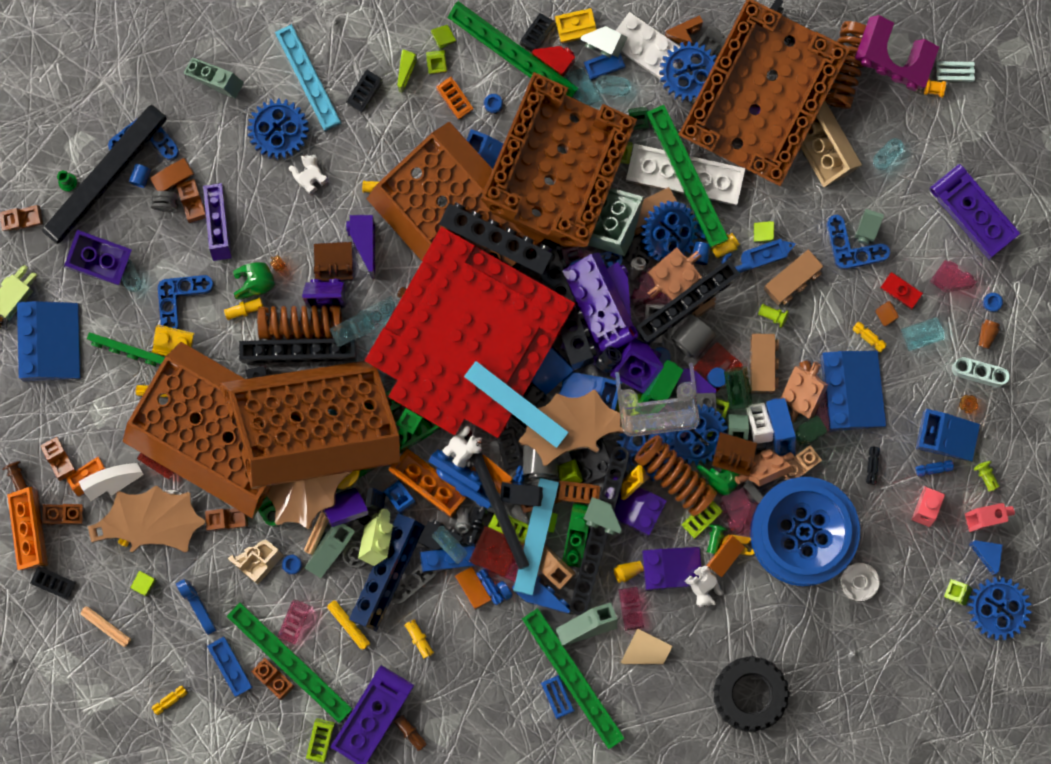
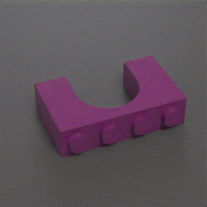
[855,15,939,91]

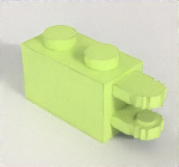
[0,265,37,321]
[358,509,393,566]

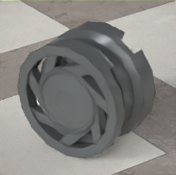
[151,191,179,212]
[342,541,367,569]

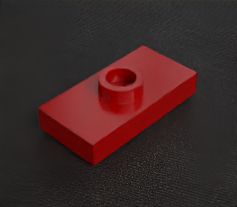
[880,272,923,310]

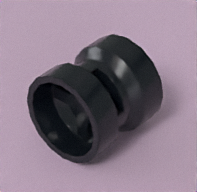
[596,346,622,373]

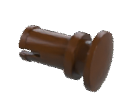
[2,461,28,491]

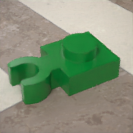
[396,408,423,444]

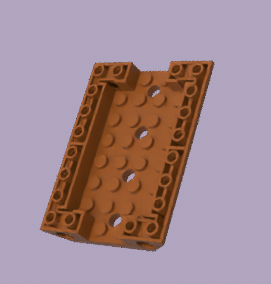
[678,0,850,186]
[481,72,637,247]
[366,121,547,267]
[123,342,301,518]
[220,361,400,489]

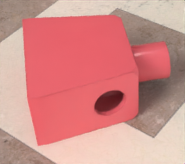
[912,486,945,527]
[965,503,1015,532]

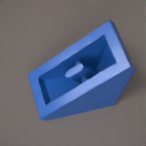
[383,480,416,515]
[969,540,1002,575]

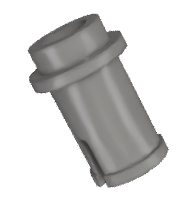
[628,257,646,280]
[455,508,470,534]

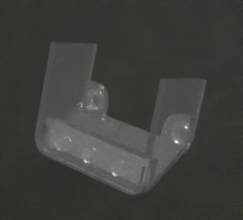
[615,363,700,436]

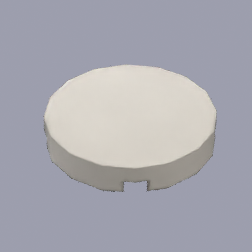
[840,563,879,601]

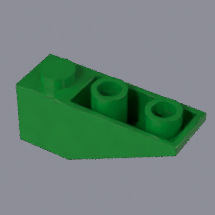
[563,503,589,568]

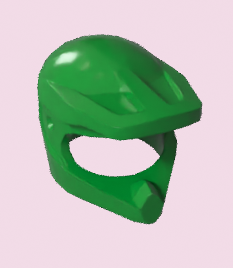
[233,262,276,300]
[696,465,741,496]

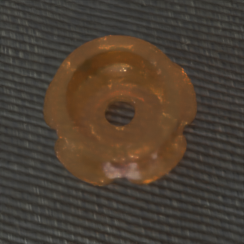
[270,254,287,272]
[959,395,978,414]

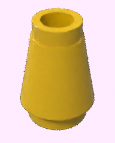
[711,233,740,259]
[613,561,644,583]

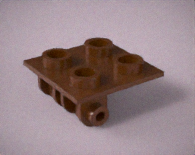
[314,242,353,281]
[712,432,757,477]

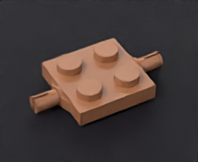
[647,248,702,301]
[780,362,828,422]
[735,449,794,486]

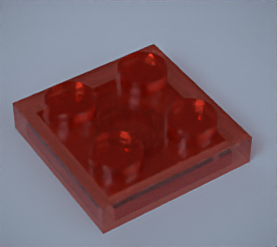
[469,526,521,578]

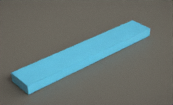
[275,24,341,132]
[464,361,569,448]
[513,478,559,596]

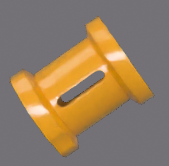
[924,78,946,98]

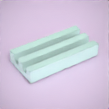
[936,61,975,82]

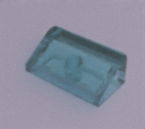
[564,67,601,106]
[901,317,944,351]
[432,526,468,564]

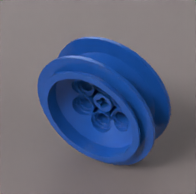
[750,477,860,586]

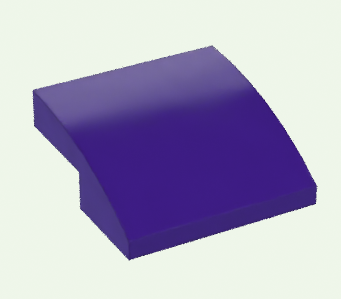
[323,488,368,527]

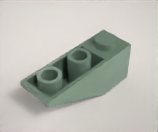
[183,57,244,99]
[304,524,355,578]
[556,602,618,647]

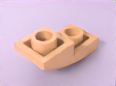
[782,445,822,480]

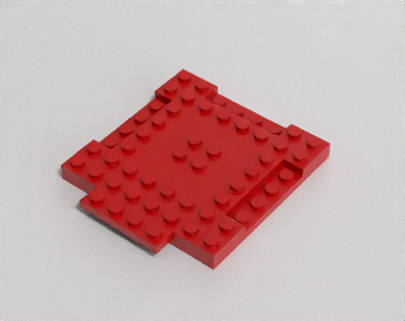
[364,227,576,438]

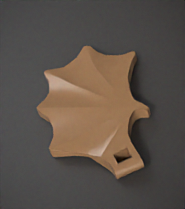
[519,390,633,466]
[267,472,352,529]
[88,486,206,553]

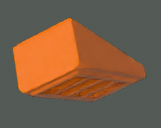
[436,77,474,120]

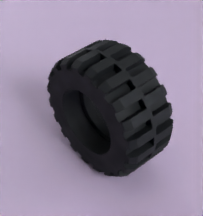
[713,656,790,732]

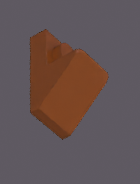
[665,15,703,46]

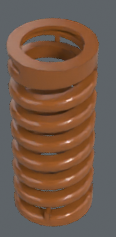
[825,21,866,109]
[257,305,342,340]
[634,435,717,516]

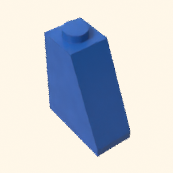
[766,398,796,457]

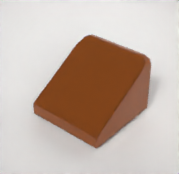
[875,301,899,326]

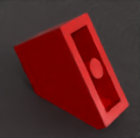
[532,46,575,77]

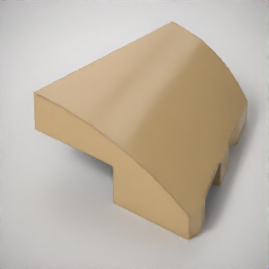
[228,539,283,585]
[621,629,672,664]

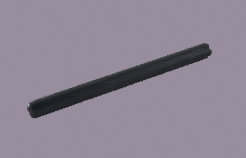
[464,430,529,570]

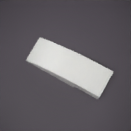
[79,463,144,501]

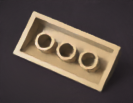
[801,100,862,187]

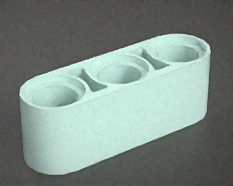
[952,357,1010,387]

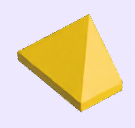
[621,465,649,500]

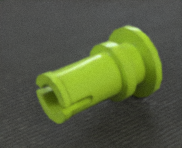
[758,304,789,328]
[974,461,1000,492]

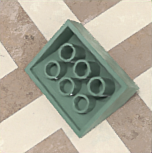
[588,188,644,256]

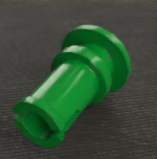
[57,170,77,192]
[706,524,728,554]

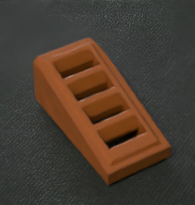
[557,481,600,505]

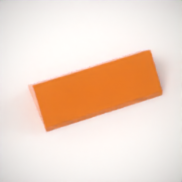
[388,449,467,518]
[7,487,48,570]

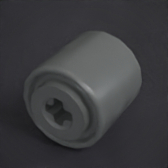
[671,314,716,359]
[523,445,558,479]

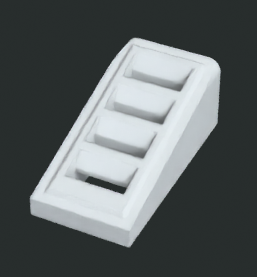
[745,403,774,444]

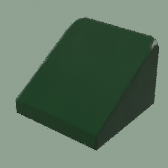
[628,107,650,131]

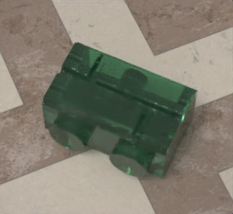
[724,366,753,410]
[795,415,827,447]

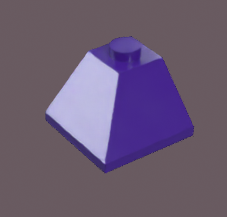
[610,339,663,393]

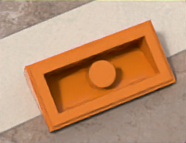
[471,454,513,494]
[66,457,106,497]
[706,535,745,578]
[455,567,491,610]

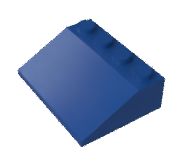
[17,301,81,382]
[820,351,886,432]

